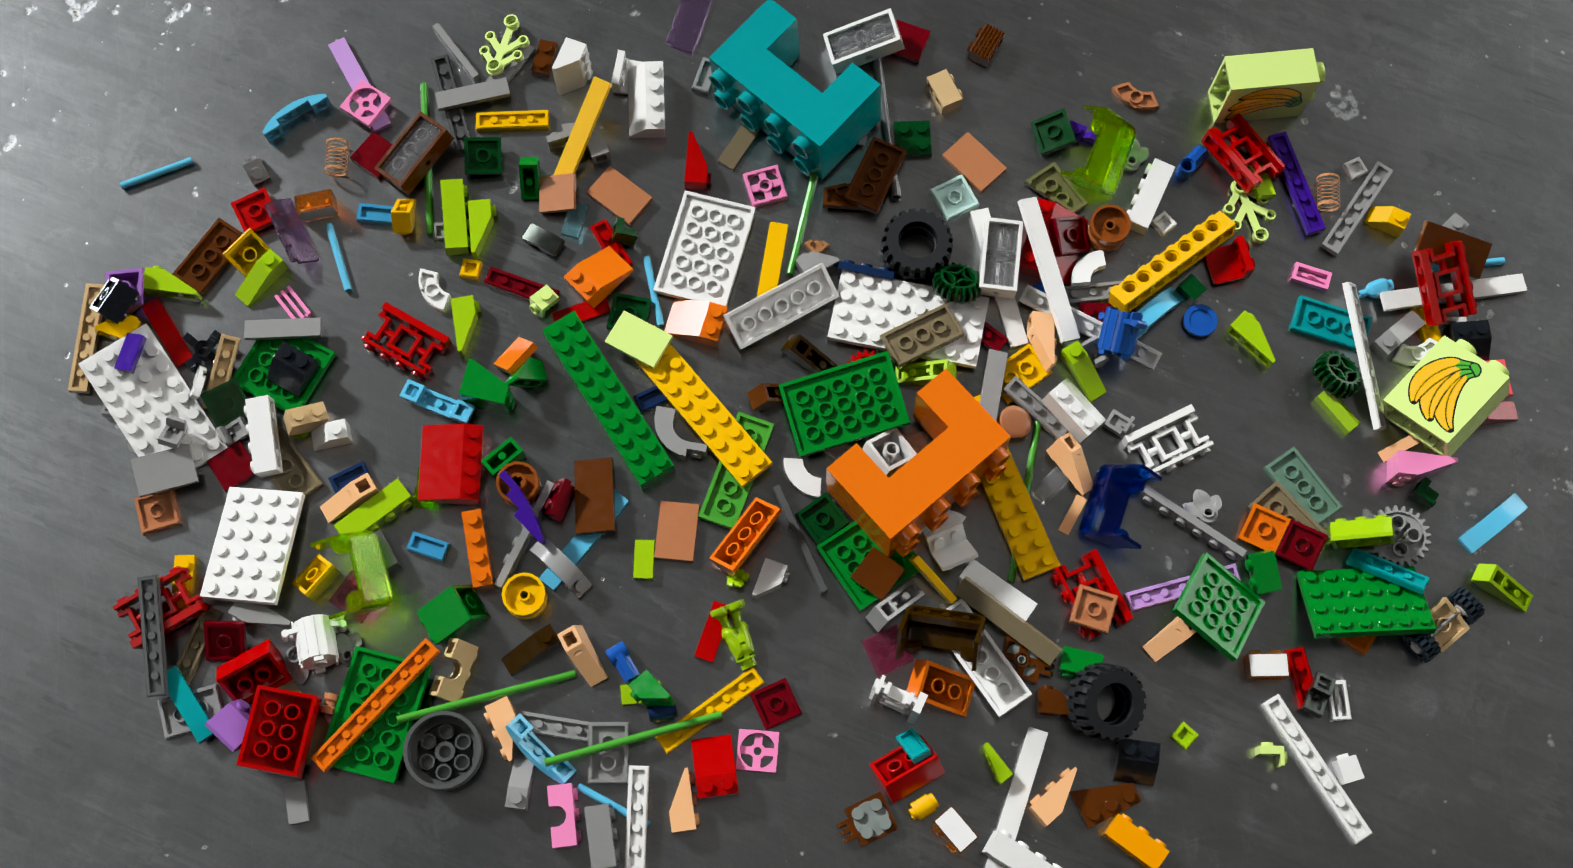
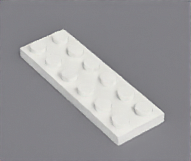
[723,263,840,349]
[947,599,1032,718]

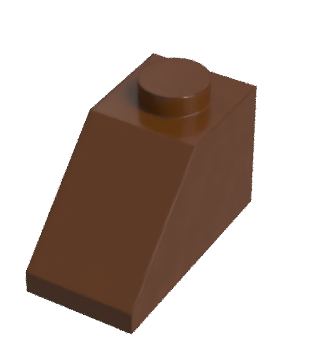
[747,383,784,410]
[1035,685,1069,718]

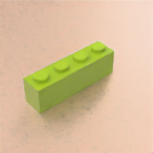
[440,179,471,256]
[333,478,415,548]

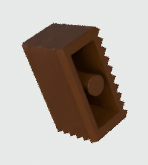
[967,23,1005,68]

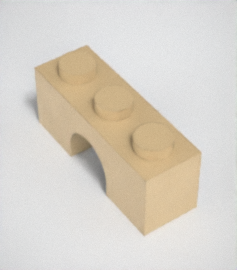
[428,638,479,702]

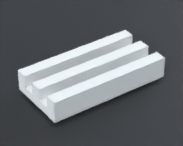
[1327,680,1352,722]

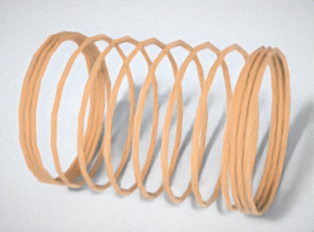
[324,137,350,177]
[1316,173,1341,212]

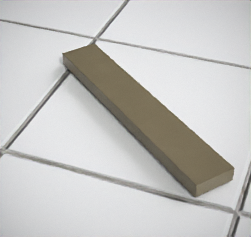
[717,124,760,171]
[954,576,1062,666]

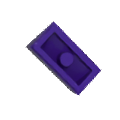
[114,333,147,374]

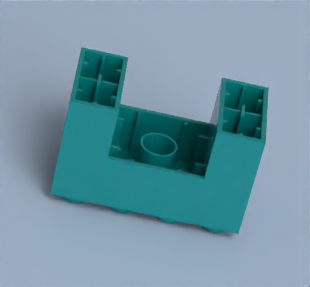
[709,0,881,180]

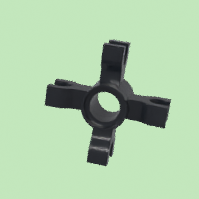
[183,330,221,372]

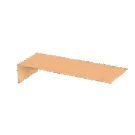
[1377,435,1419,462]
[1058,494,1087,535]

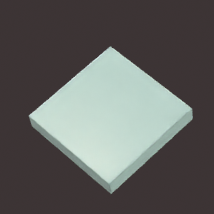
[930,174,980,222]

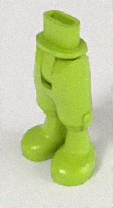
[710,599,757,671]

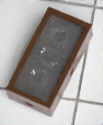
[374,111,454,196]

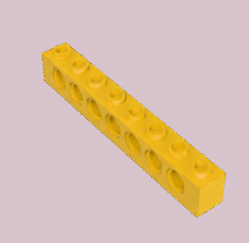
[1109,211,1236,312]

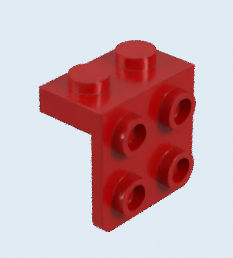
[1204,235,1255,285]

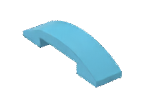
[262,94,331,142]
[1137,287,1185,339]
[399,379,476,424]
[1458,493,1528,554]
[506,713,577,784]

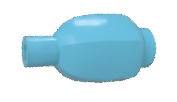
[1358,278,1394,298]

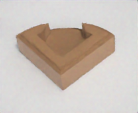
[804,240,830,253]

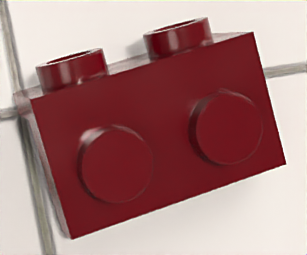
[543,478,575,522]

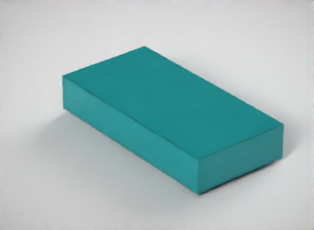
[896,727,932,764]

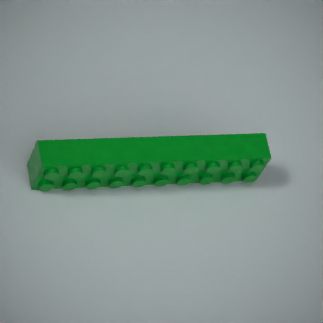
[542,311,675,491]

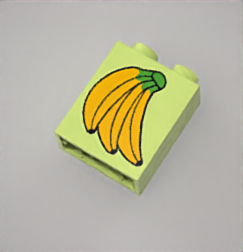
[1208,48,1325,124]
[1383,335,1510,457]

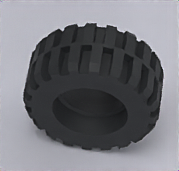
[881,208,953,283]
[1066,663,1146,743]

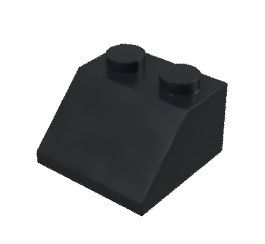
[89,277,139,324]
[1443,320,1492,361]
[267,341,321,398]
[1112,738,1161,786]

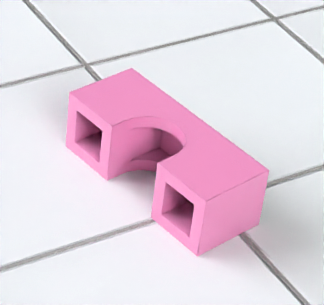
[547,783,582,850]

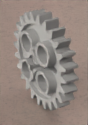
[1367,505,1431,567]

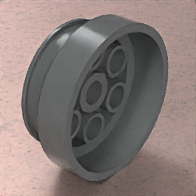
[403,711,483,791]

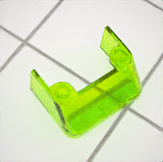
[1060,105,1136,195]
[310,531,394,621]

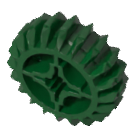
[932,262,982,305]
[1312,350,1363,399]

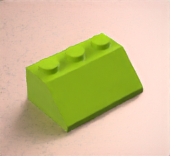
[1330,514,1395,549]

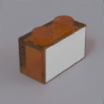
[294,189,339,222]
[1243,650,1290,680]
[932,805,979,855]

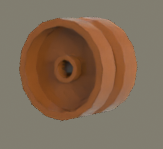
[1087,205,1131,252]
[496,461,542,509]

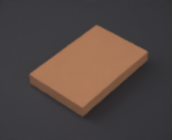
[942,132,1007,194]
[586,166,653,226]
[654,501,700,562]

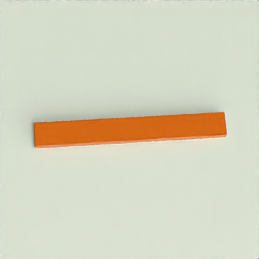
[310,638,441,773]

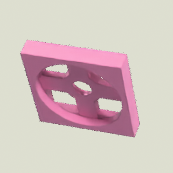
[340,80,392,128]
[743,165,788,208]
[736,729,779,773]

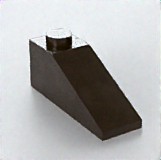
[781,334,838,373]
[501,624,562,676]

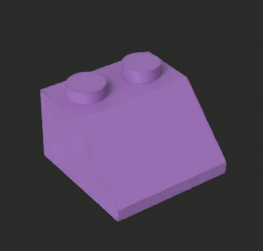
[106,268,144,313]
[205,698,251,752]

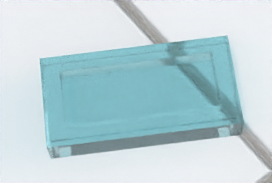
[561,201,589,240]

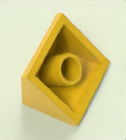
[223,228,270,278]
[292,553,341,603]

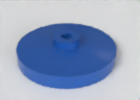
[1183,304,1218,337]

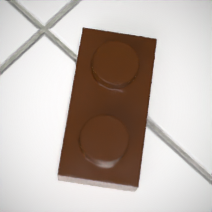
[531,39,558,77]

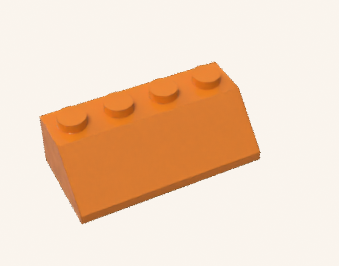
[709,497,782,577]

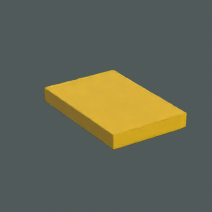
[1001,343,1053,405]

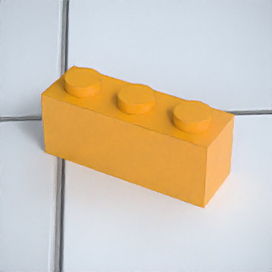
[1102,814,1170,868]

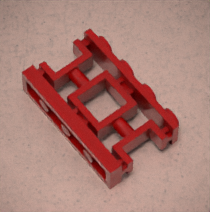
[1201,114,1285,194]
[1411,241,1477,326]
[361,302,452,380]
[1052,549,1134,641]
[113,566,210,649]

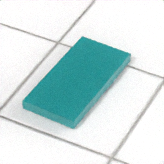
[1289,295,1373,352]

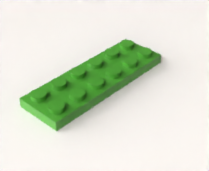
[698,411,774,529]

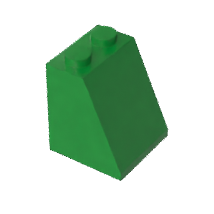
[459,358,516,415]
[417,584,491,645]

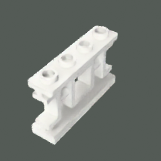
[1121,404,1214,481]
[869,675,928,725]

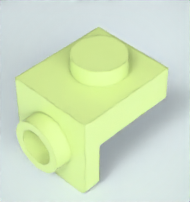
[529,285,559,318]
[1255,742,1288,768]

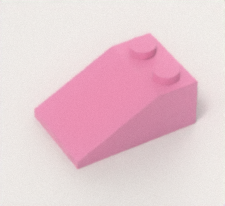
[1386,450,1458,487]

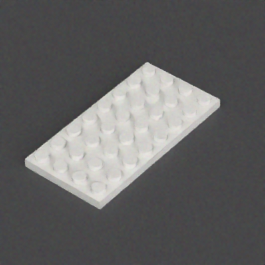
[827,270,989,369]
[78,323,227,469]

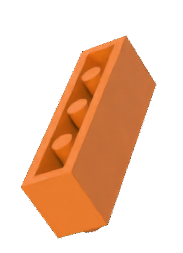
[461,508,496,592]

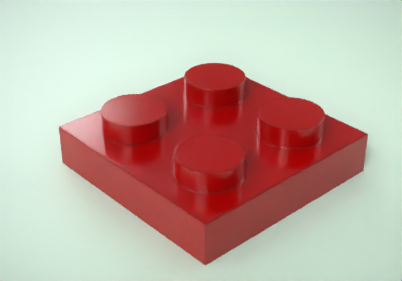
[231,187,281,233]

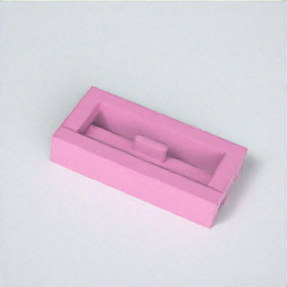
[1290,262,1332,292]
[274,286,312,319]

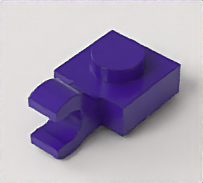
[1070,120,1097,146]

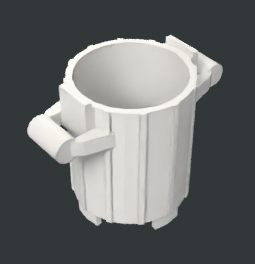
[281,614,347,673]

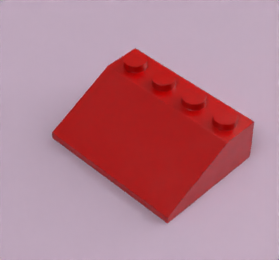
[1019,198,1089,286]
[418,423,483,505]
[236,685,322,779]

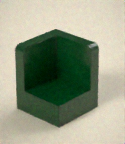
[612,217,638,246]
[1175,273,1207,307]
[1409,477,1439,510]

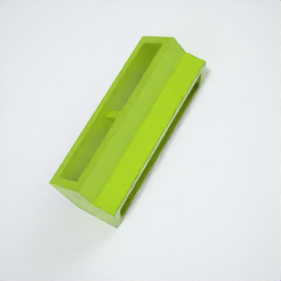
[1314,390,1361,435]

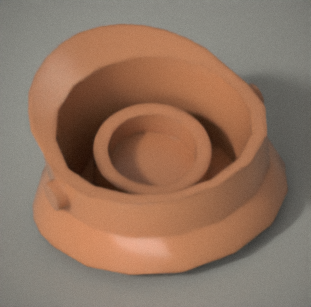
[996,405,1032,439]

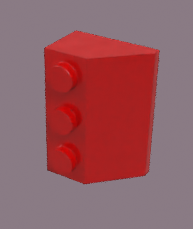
[216,639,292,703]
[869,735,945,803]

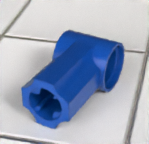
[1175,145,1209,180]
[605,641,640,683]

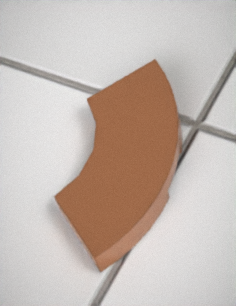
[1112,82,1160,112]

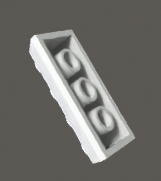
[628,61,666,138]

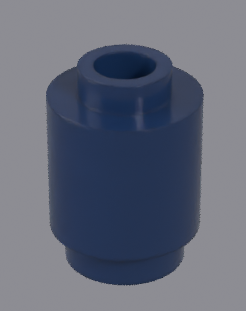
[647,704,678,723]

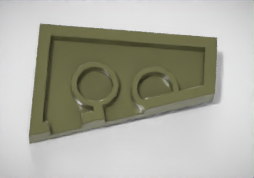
[1024,162,1088,213]

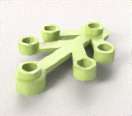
[479,14,530,76]
[1223,180,1276,244]

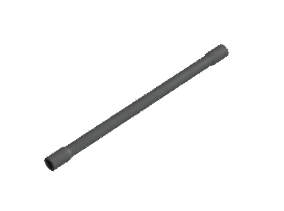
[873,58,901,200]

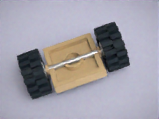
[1402,587,1485,663]

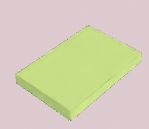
[604,311,673,369]

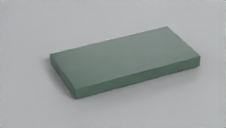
[1263,446,1343,524]

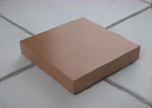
[539,173,576,214]
[134,489,182,536]
[1069,584,1118,635]

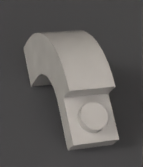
[546,123,611,165]
[654,406,708,461]
[529,537,592,599]

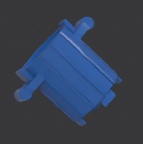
[1097,306,1147,360]

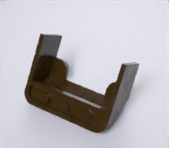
[896,605,986,671]

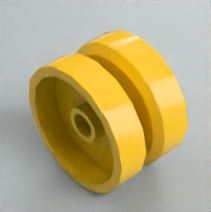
[502,573,549,621]

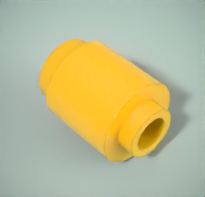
[908,793,939,821]

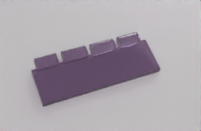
[666,0,711,54]
[265,198,319,264]

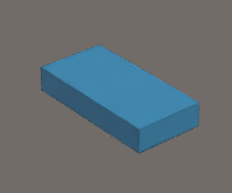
[356,203,393,226]
[406,531,451,563]

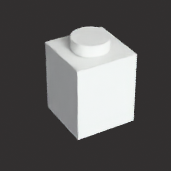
[1331,753,1365,785]

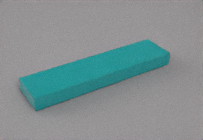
[1346,547,1430,595]
[167,666,214,744]

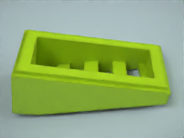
[982,742,1013,785]

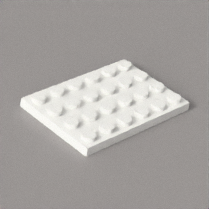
[653,190,756,306]
[200,487,305,606]

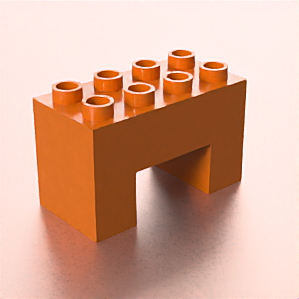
[826,369,1011,557]

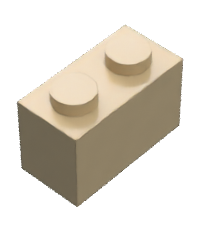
[925,69,963,115]
[282,401,329,437]

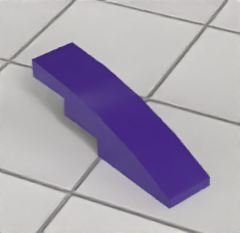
[499,470,546,545]

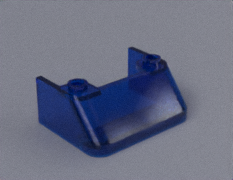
[1079,464,1163,549]

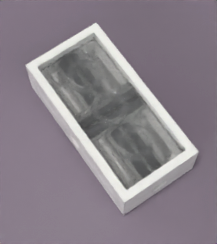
[823,8,905,74]
[979,217,1023,299]

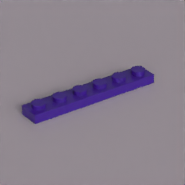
[1267,131,1326,236]

